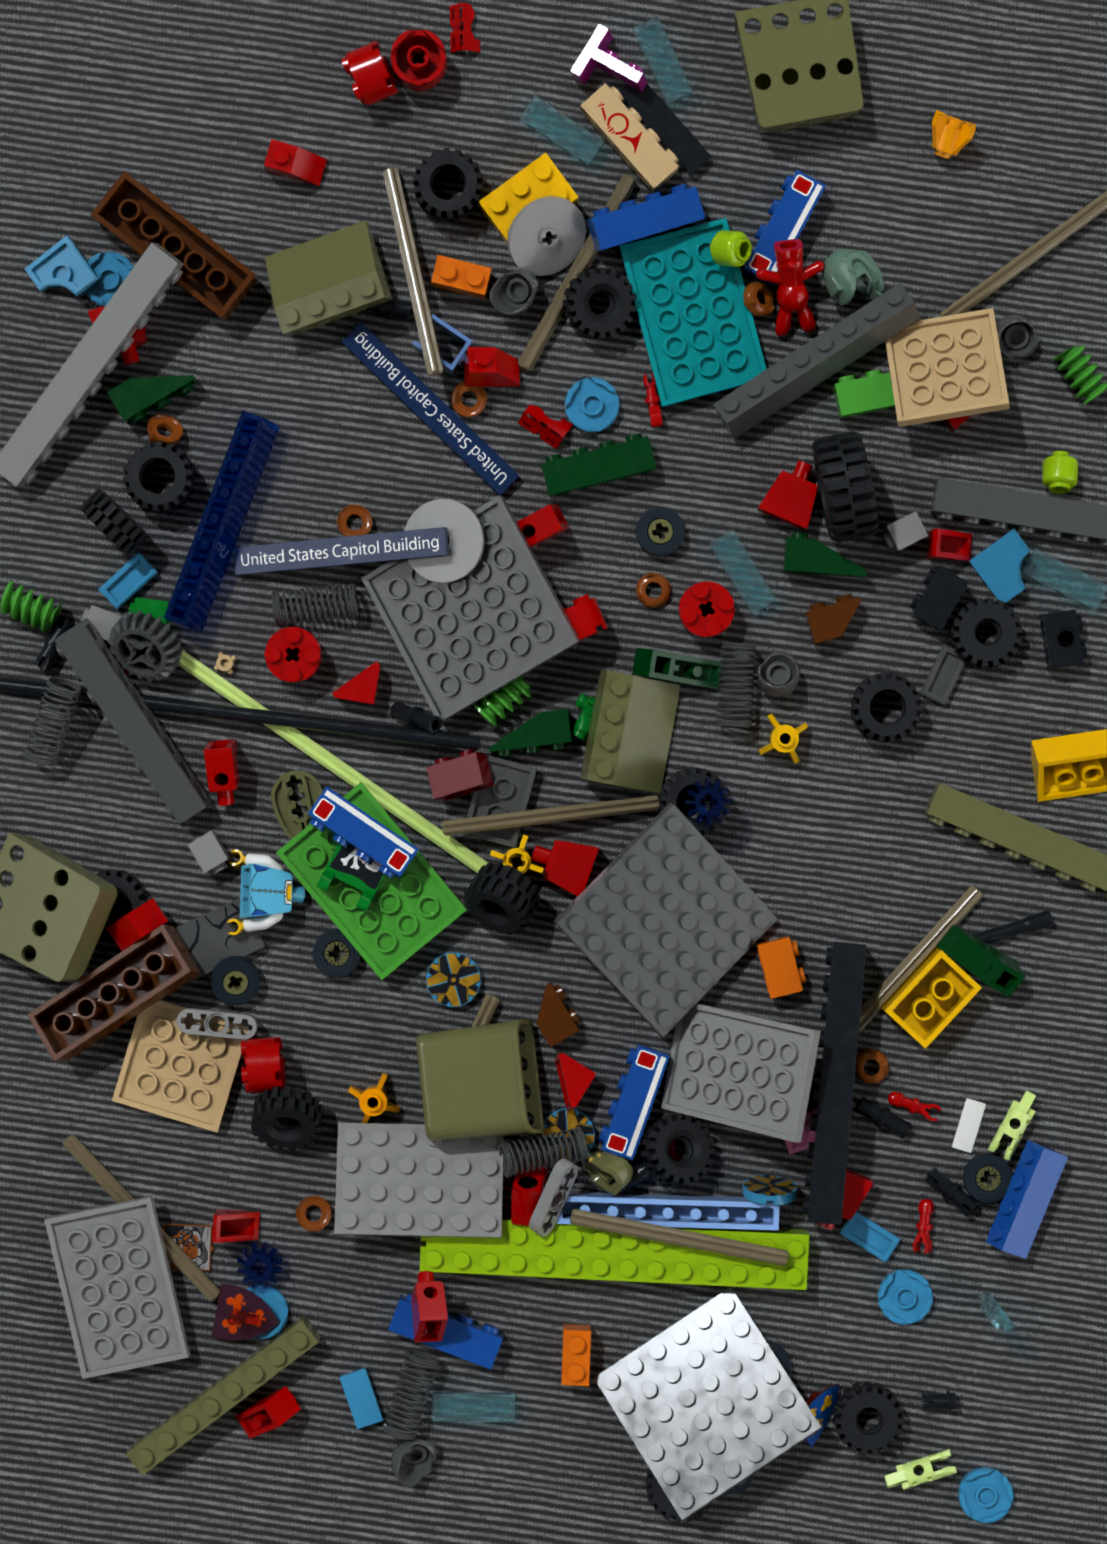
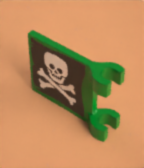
[316,844,384,912]

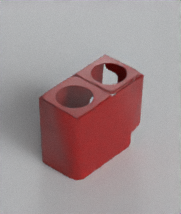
[511,1157,548,1226]

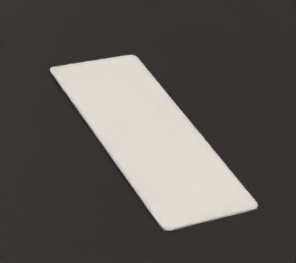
[952,1098,986,1153]

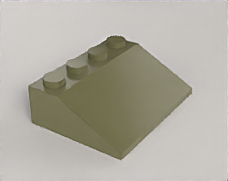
[265,220,393,336]
[580,670,681,793]

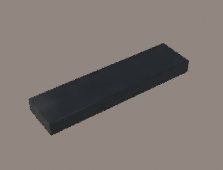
[619,84,712,176]

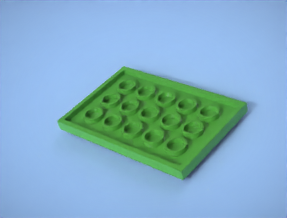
[276,782,467,980]

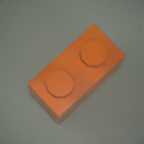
[431,255,492,300]
[756,936,806,999]
[561,1324,591,1386]

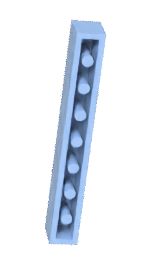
[557,1192,779,1231]

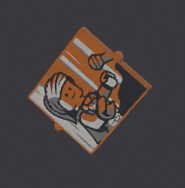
[164,1223,214,1271]

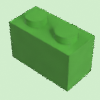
[832,369,895,419]

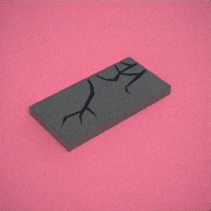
[175,898,266,984]

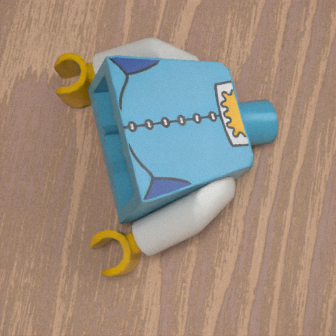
[227,849,305,935]

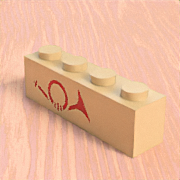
[580,83,679,193]

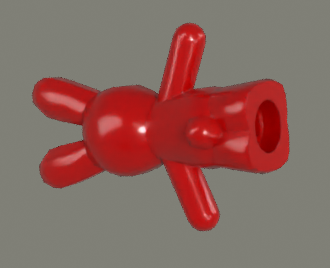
[756,239,825,337]

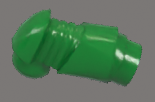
[571,694,595,741]

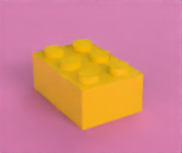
[479,152,579,246]
[882,948,982,1049]

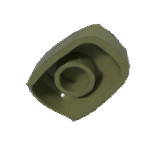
[582,1150,633,1195]

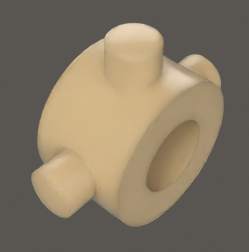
[214,652,237,675]

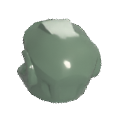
[821,248,887,306]

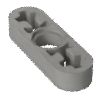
[177,1008,258,1040]
[529,1158,578,1237]

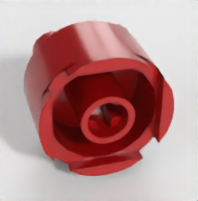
[390,29,447,92]
[341,40,399,106]
[678,581,735,638]
[562,594,608,641]
[264,627,322,683]
[241,1037,285,1094]

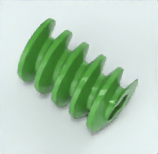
[1052,345,1107,406]
[0,580,63,633]
[473,677,532,726]

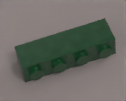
[541,433,656,498]

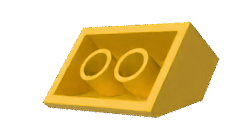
[1031,729,1107,802]

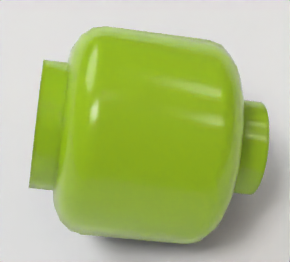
[710,230,752,267]
[1042,451,1078,494]

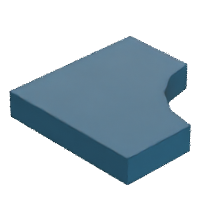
[25,235,101,297]
[969,529,1030,603]

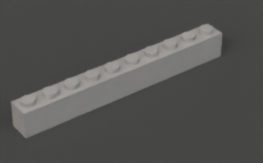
[0,243,184,487]

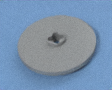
[507,196,586,276]
[404,499,484,583]

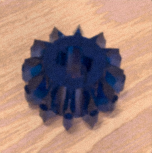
[684,778,732,826]
[237,1242,283,1289]

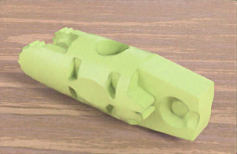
[987,1090,1036,1161]
[884,1449,957,1490]

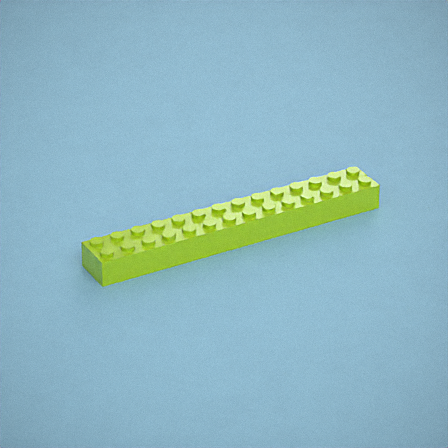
[419,1215,809,1290]

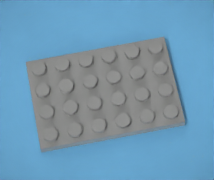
[661,1003,821,1143]
[334,1123,504,1238]
[44,1195,190,1379]

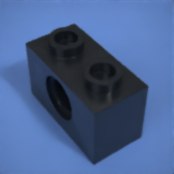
[1039,609,1087,670]

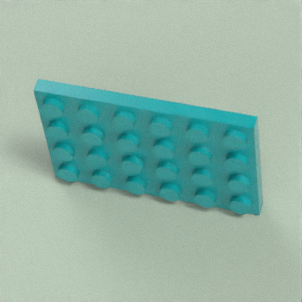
[619,218,766,407]

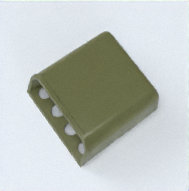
[735,0,863,133]
[0,832,117,982]
[416,1019,545,1142]

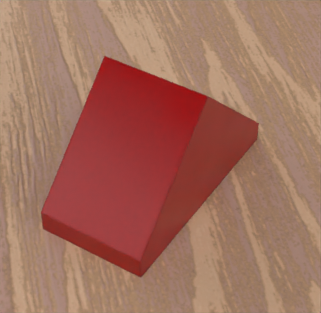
[927,529,972,561]
[332,661,381,705]
[106,898,168,951]
[554,1053,596,1111]
[212,1209,260,1243]

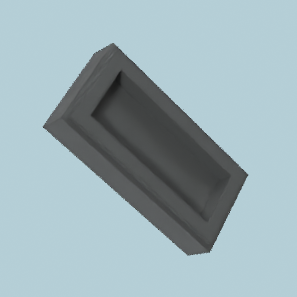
[919,644,965,706]

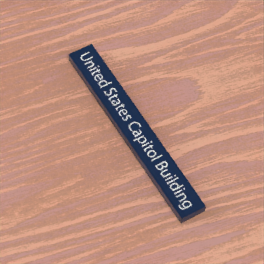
[342,322,519,495]
[233,527,449,575]

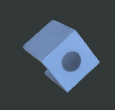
[412,314,473,375]

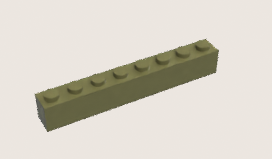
[924,783,1107,898]
[126,1314,321,1476]

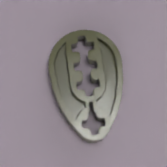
[271,771,323,840]

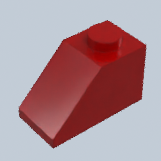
[264,139,327,187]
[463,347,520,387]
[236,1386,301,1439]

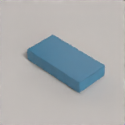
[98,552,158,610]
[839,1211,901,1262]
[339,1367,384,1429]

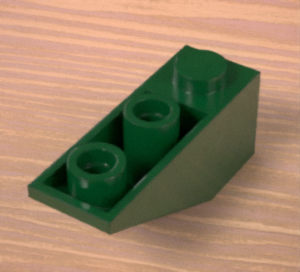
[107,375,198,424]
[489,709,572,757]
[937,924,1026,997]

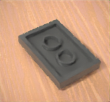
[465,754,537,848]

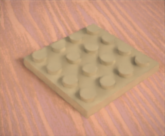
[885,308,1010,427]
[112,999,250,1133]

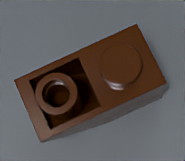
[804,593,861,644]
[536,981,581,1047]

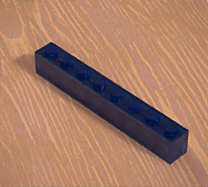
[164,410,280,632]

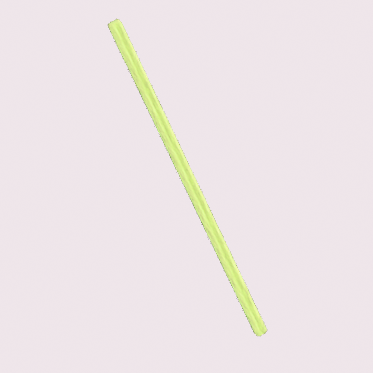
[179,650,488,873]

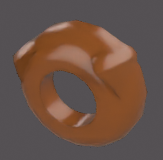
[743,281,774,317]
[451,382,488,417]
[147,413,183,445]
[336,504,372,537]
[635,572,671,608]
[855,1048,890,1084]
[295,1195,332,1232]

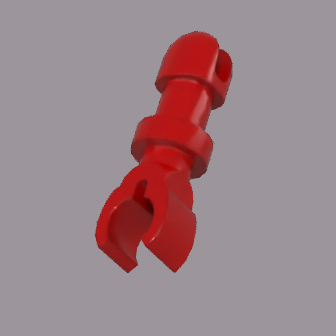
[643,372,663,428]
[888,1091,942,1122]
[913,1199,934,1254]

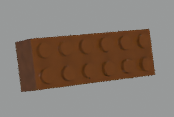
[90,171,258,322]
[27,924,201,1063]

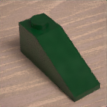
[782,532,867,578]
[632,648,723,689]

